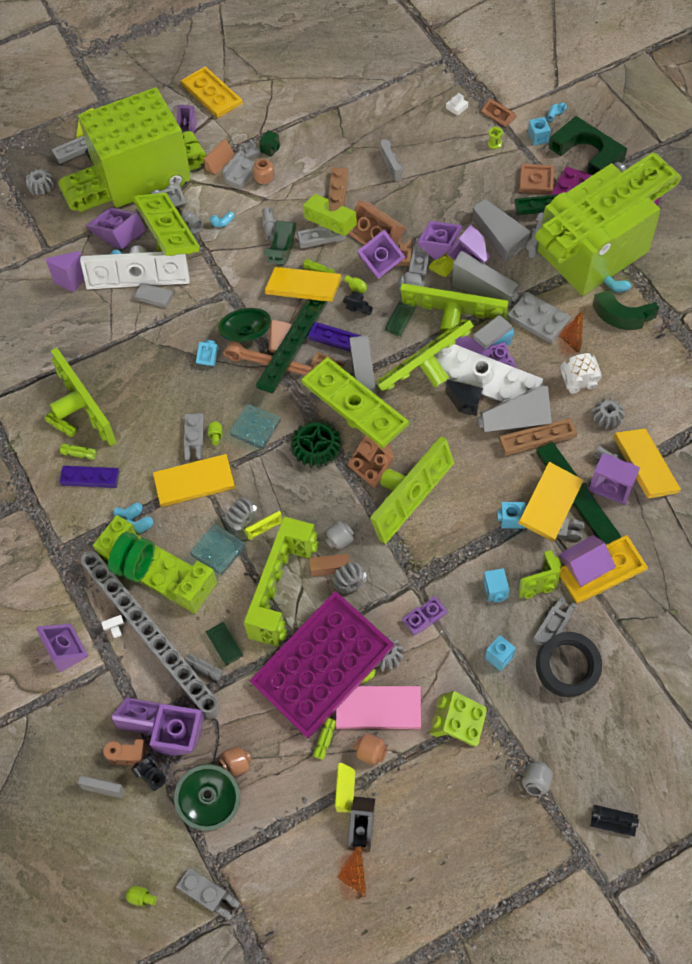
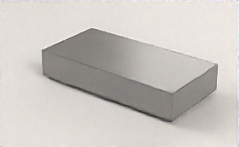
[134,283,174,308]
[473,315,512,349]
[78,776,125,799]

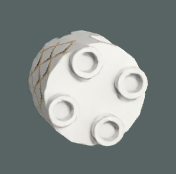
[560,353,602,394]

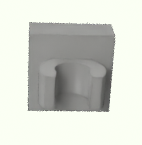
[238,139,261,160]

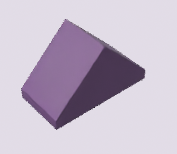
[177,104,197,133]

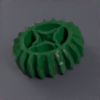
[291,420,341,468]

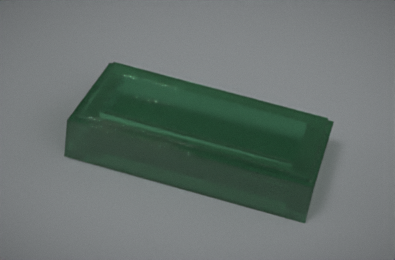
[385,301,415,337]
[205,622,243,666]

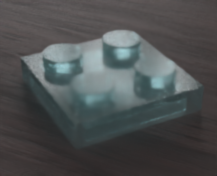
[230,404,281,449]
[190,524,246,576]

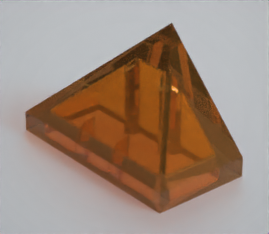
[559,312,584,352]
[337,846,366,898]

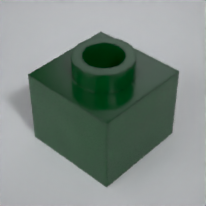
[259,130,281,157]

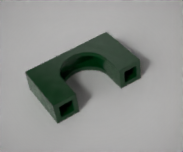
[549,116,627,175]

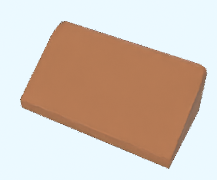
[480,98,517,127]
[204,139,234,175]
[269,320,292,354]
[309,554,350,577]

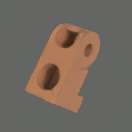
[103,739,147,766]

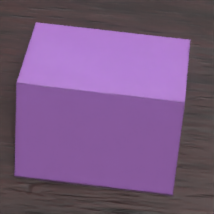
[418,221,462,260]
[357,230,405,279]
[45,251,84,292]
[559,535,615,587]
[36,624,88,672]
[112,697,166,735]

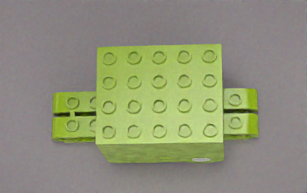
[58,87,207,213]
[535,152,682,296]

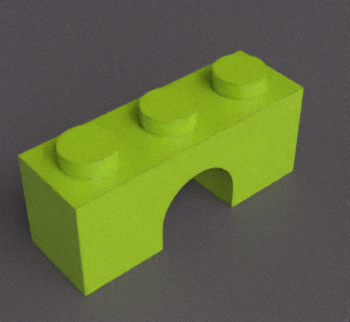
[303,194,357,236]

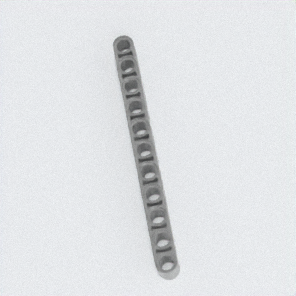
[81,551,220,719]

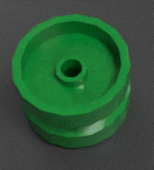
[108,531,155,583]

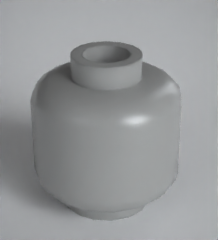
[398,272,425,291]
[325,521,355,550]
[522,762,553,796]

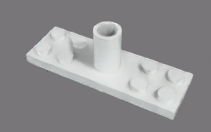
[80,245,190,289]
[435,344,543,403]

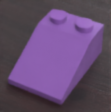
[85,207,146,249]

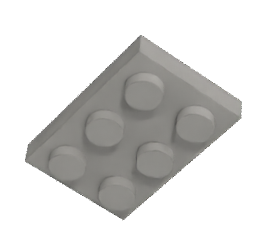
[507,292,572,344]

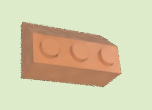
[348,200,407,245]

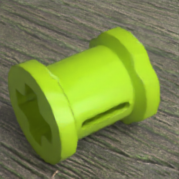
[487,127,503,149]

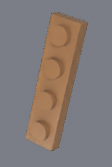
[328,167,348,211]
[499,418,577,456]

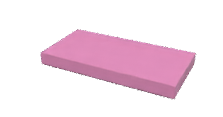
[336,686,421,729]

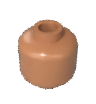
[252,159,274,184]
[354,733,387,765]
[217,746,251,777]

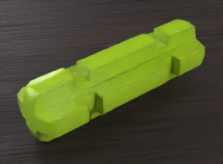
[303,259,335,273]
[45,412,77,437]
[60,443,97,460]
[313,718,336,760]

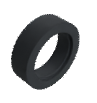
[536,632,602,697]

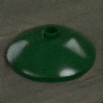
[218,308,271,342]
[174,764,240,831]

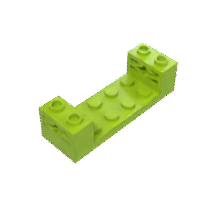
[93,515,217,614]
[244,517,318,647]

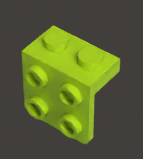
[518,550,561,599]
[430,691,487,746]

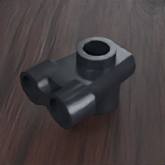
[343,291,373,315]
[131,752,166,791]

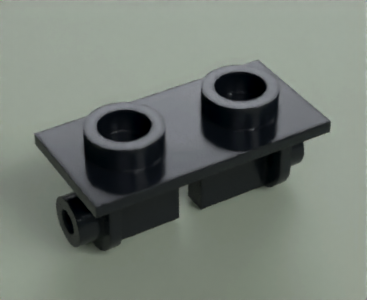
[590,805,639,837]

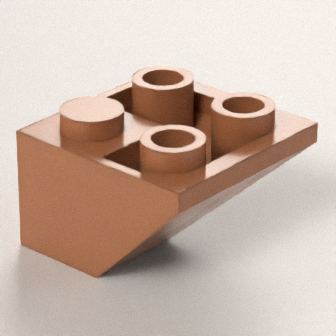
[348,435,395,488]

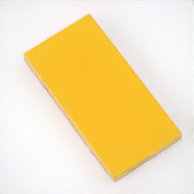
[180,66,243,119]
[265,267,342,302]
[613,428,681,499]
[153,454,236,507]
[518,462,583,542]
[559,535,648,605]

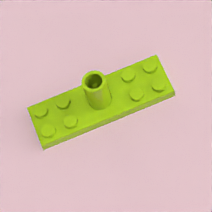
[133,193,200,256]
[400,283,508,333]
[375,319,474,391]
[49,347,117,446]
[301,357,409,449]
[370,436,455,544]

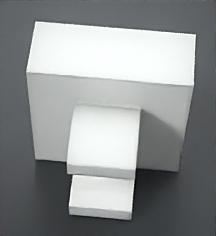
[446,93,468,116]
[101,615,125,638]

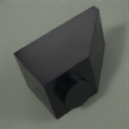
[446,379,483,416]
[348,796,375,852]

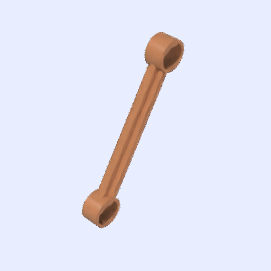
[224,341,318,376]

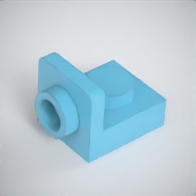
[196,340,220,367]

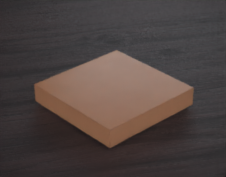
[519,164,554,195]

